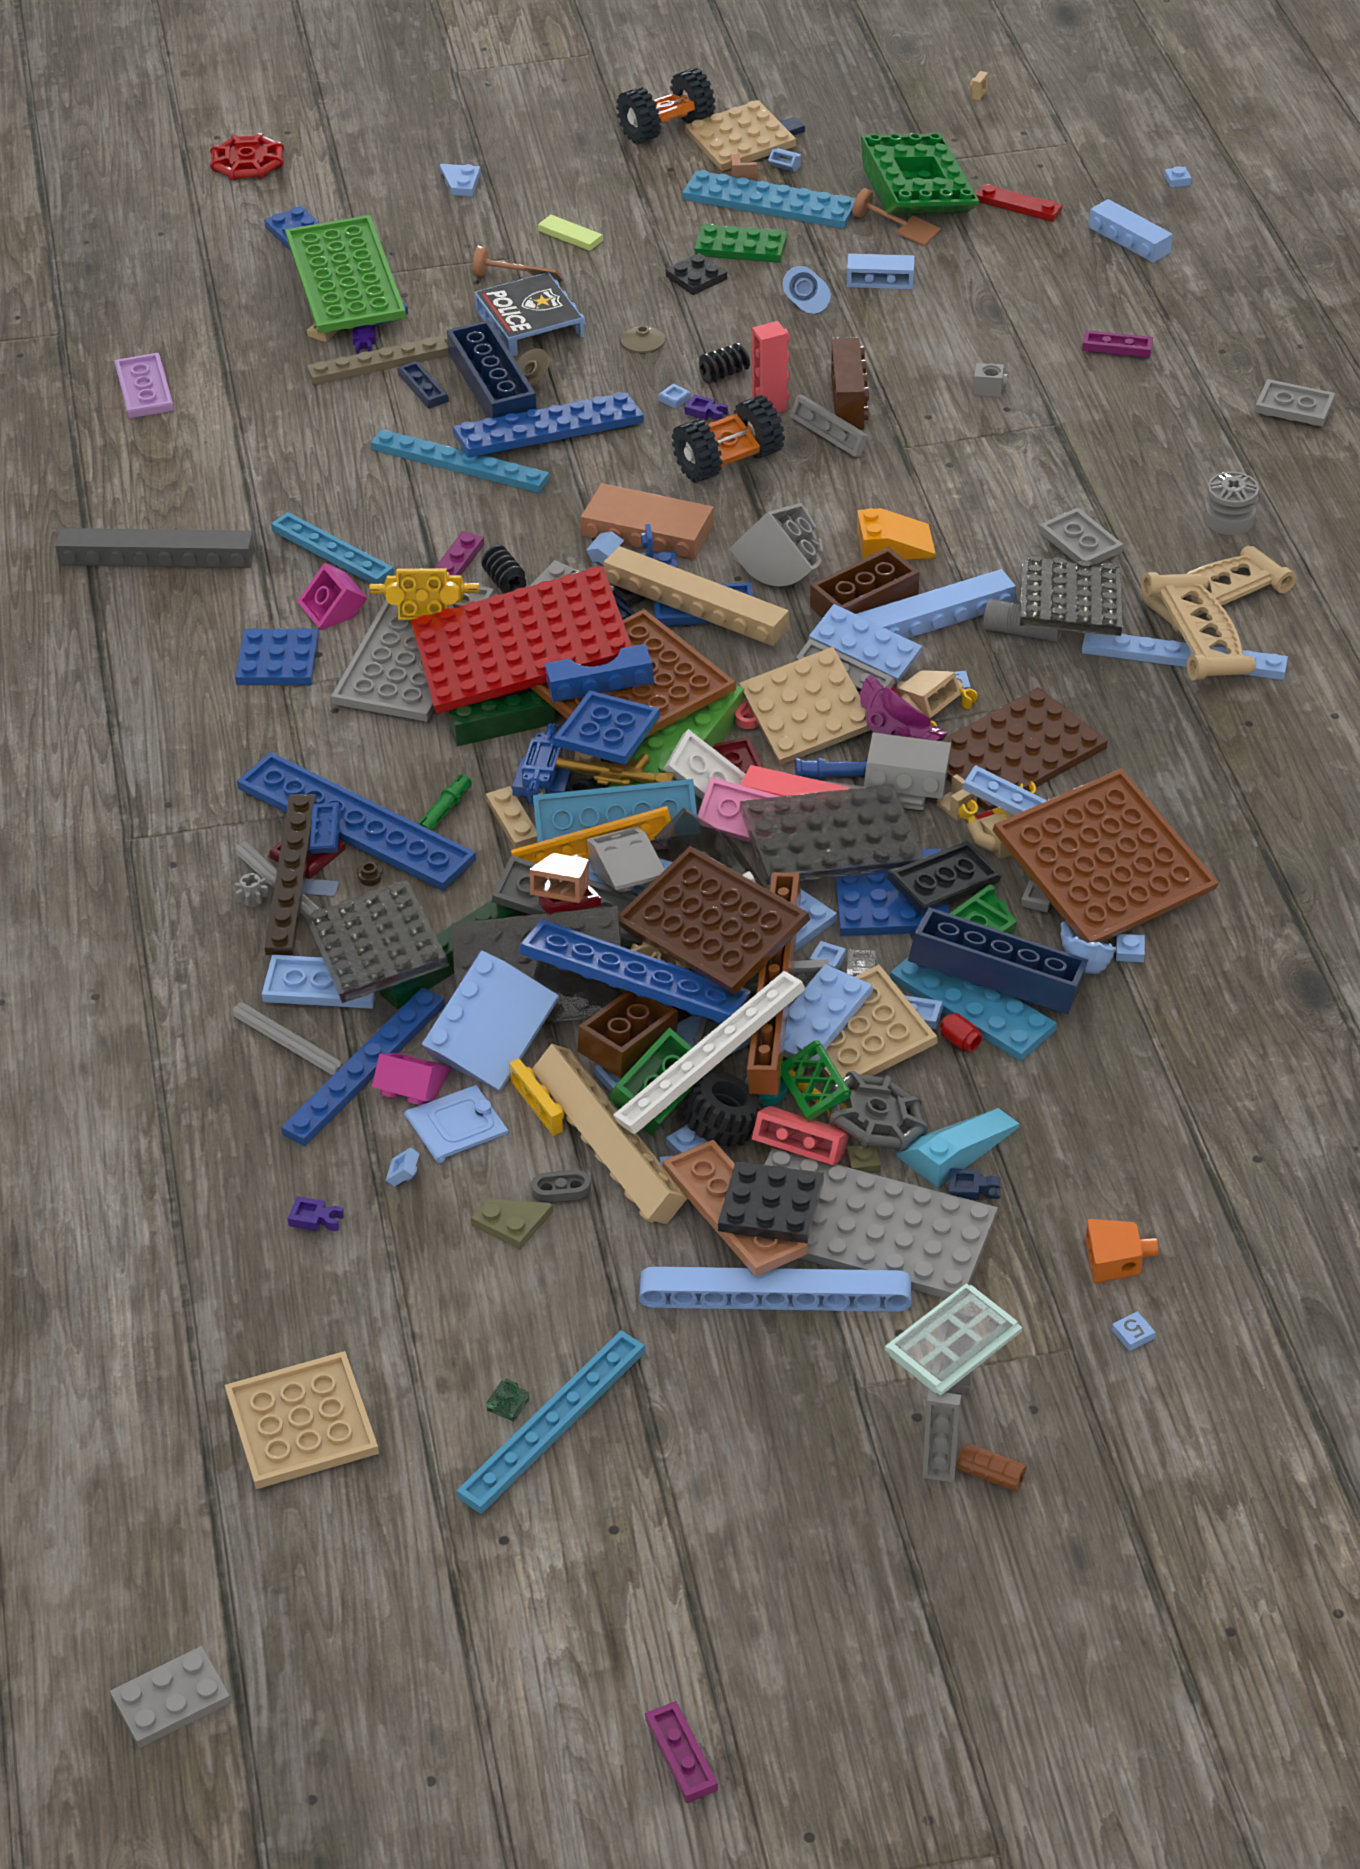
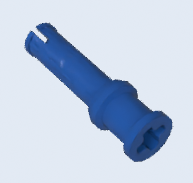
[795,758,867,781]

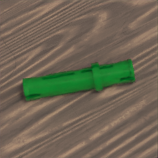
[417,774,472,831]

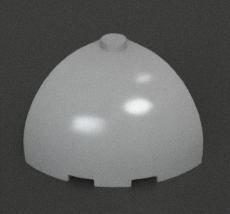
[729,503,823,586]

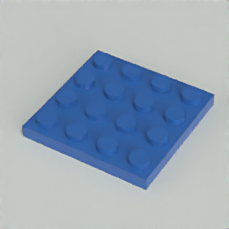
[833,849,949,936]

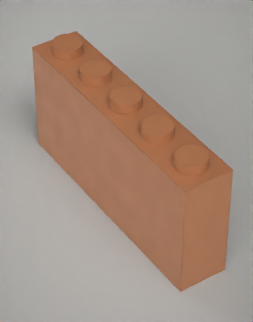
[581,483,714,560]

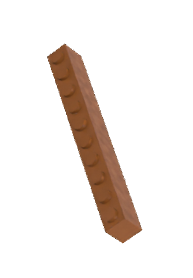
[747,873,801,1095]

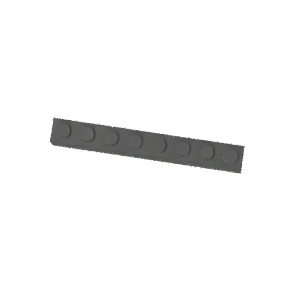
[55,528,255,568]

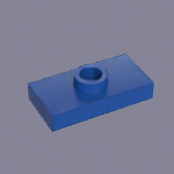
[309,802,341,854]

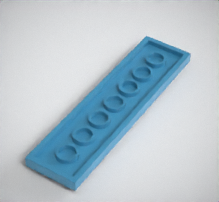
[682,170,855,229]

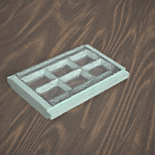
[885,1283,1022,1396]

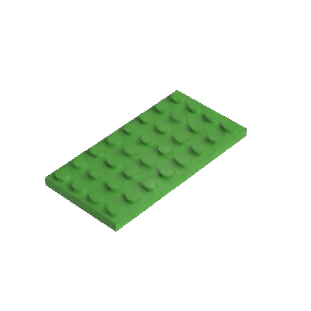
[285,215,406,333]

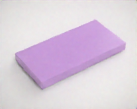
[114,353,174,418]

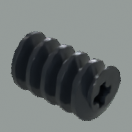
[699,343,750,383]
[481,545,527,594]

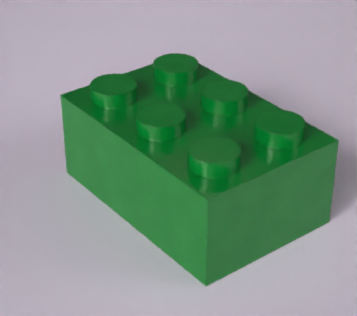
[608,1028,694,1136]

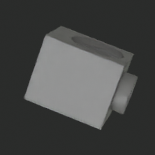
[974,363,1008,397]

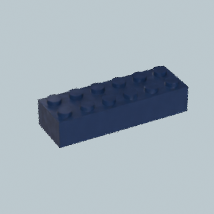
[447,320,537,418]
[908,907,1088,1014]

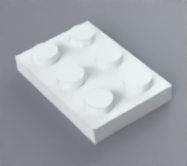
[663,729,746,800]

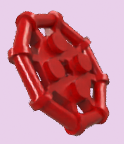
[209,133,284,181]

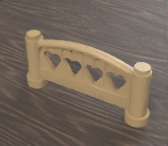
[1142,546,1296,637]
[1141,572,1256,680]

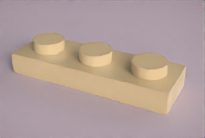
[486,786,538,849]

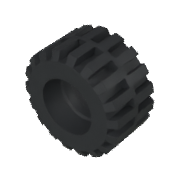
[683,1072,763,1147]

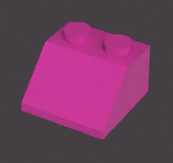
[297,563,367,630]
[372,1053,451,1105]

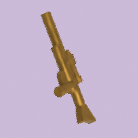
[556,753,674,786]

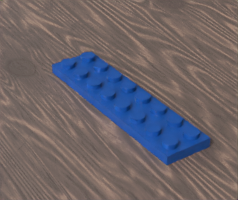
[453,392,644,457]
[519,919,751,1024]

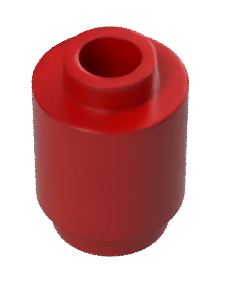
[940,1013,983,1053]

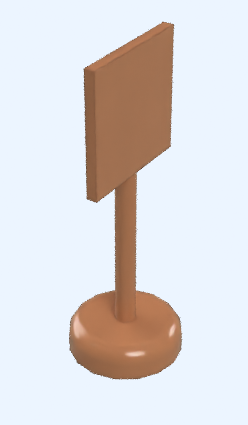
[852,188,941,246]
[472,246,564,280]

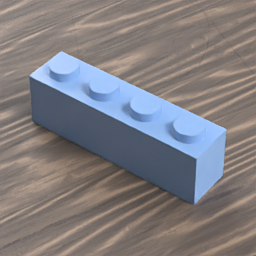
[1089,199,1173,263]

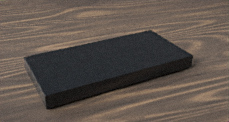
[887,841,1002,914]

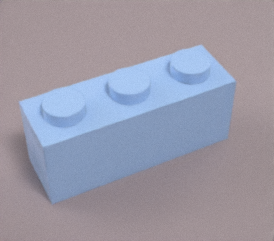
[847,254,915,289]

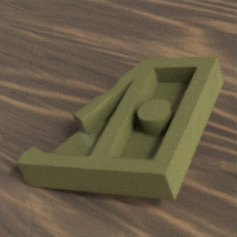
[471,1198,553,1250]

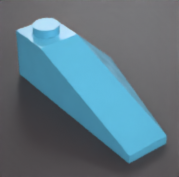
[896,1108,1020,1188]

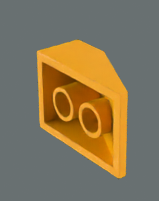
[857,508,936,560]

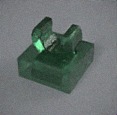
[486,1379,529,1422]

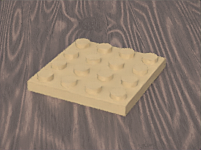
[684,100,797,172]
[739,647,871,766]
[817,965,938,1085]
[224,1351,379,1489]

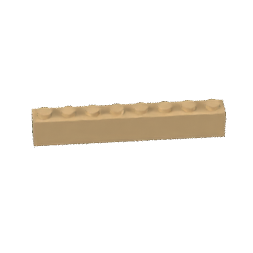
[603,546,789,646]
[532,1044,688,1225]

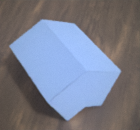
[768,148,801,172]
[586,531,624,566]

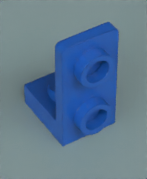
[641,524,678,568]

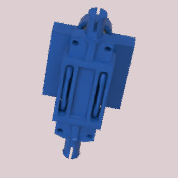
[512,723,573,804]

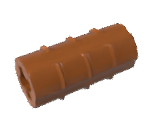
[956,1443,1027,1492]

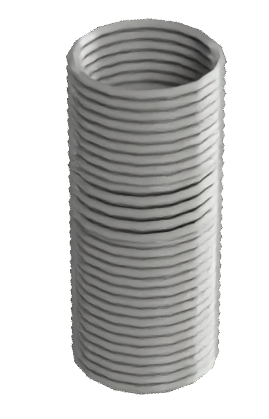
[983,599,1064,642]

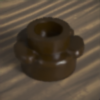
[356,862,383,886]

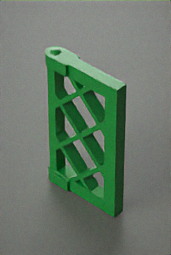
[781,1040,851,1121]

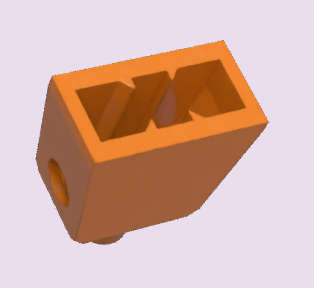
[1085,1219,1158,1283]

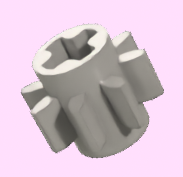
[234,873,269,907]

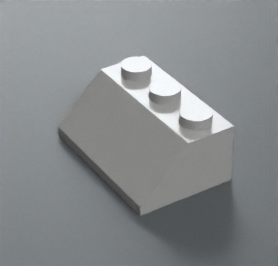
[864,732,951,799]

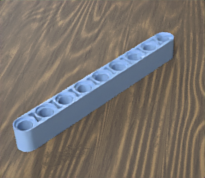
[639,1267,912,1312]

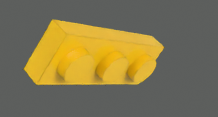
[509,1058,565,1136]

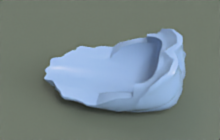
[1060,921,1116,974]

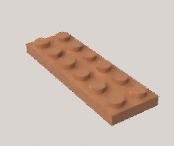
[662,1140,808,1277]

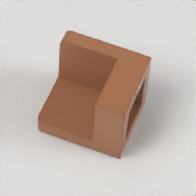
[731,154,758,181]

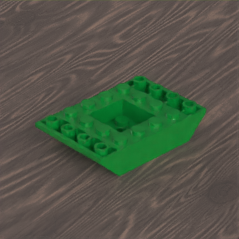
[861,133,979,214]

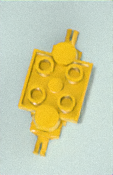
[369,568,479,620]

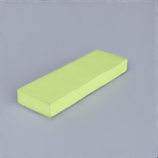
[538,215,603,251]

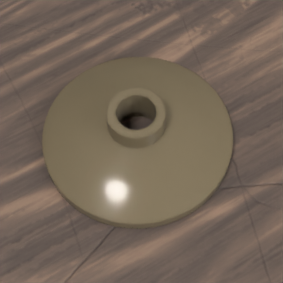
[620,325,665,353]
[516,348,550,387]

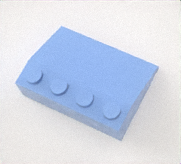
[422,950,560,1092]

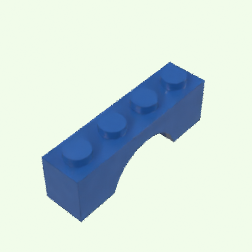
[544,644,654,702]

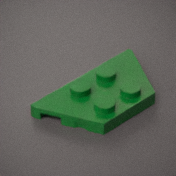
[949,884,1017,934]

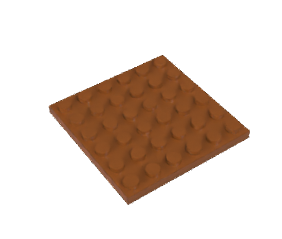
[530,609,736,738]
[992,768,1219,943]

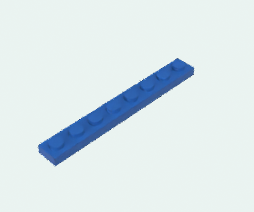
[281,987,445,1146]

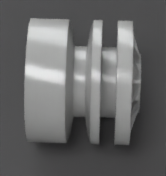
[1204,471,1259,535]

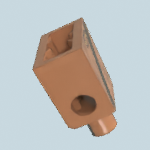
[530,853,589,903]

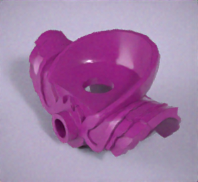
[860,674,948,741]

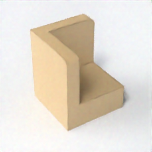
[937,774,977,821]

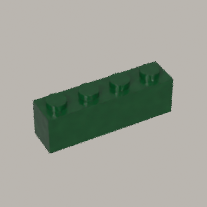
[448,690,556,747]

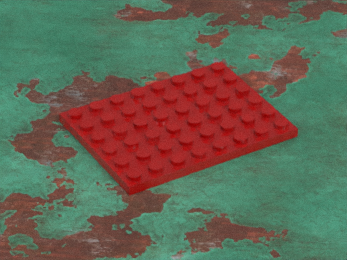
[411,566,632,714]

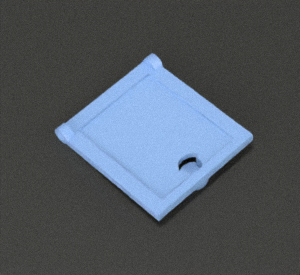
[404,1085,508,1163]

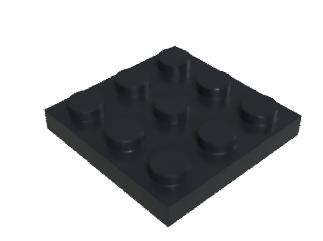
[718,1161,824,1244]

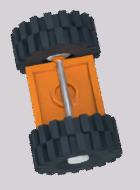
[616,67,716,144]
[671,395,785,483]

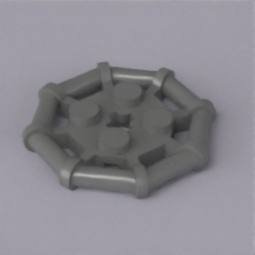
[829,1071,928,1152]

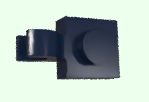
[949,1168,1001,1200]

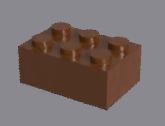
[577,990,678,1078]

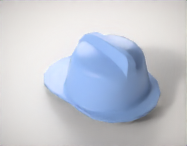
[782,266,831,314]

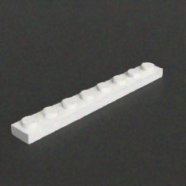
[613,971,806,1134]

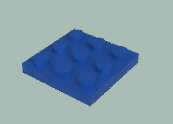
[235,628,319,685]
[554,690,660,765]

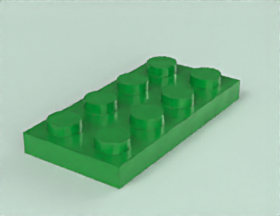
[694,224,787,263]

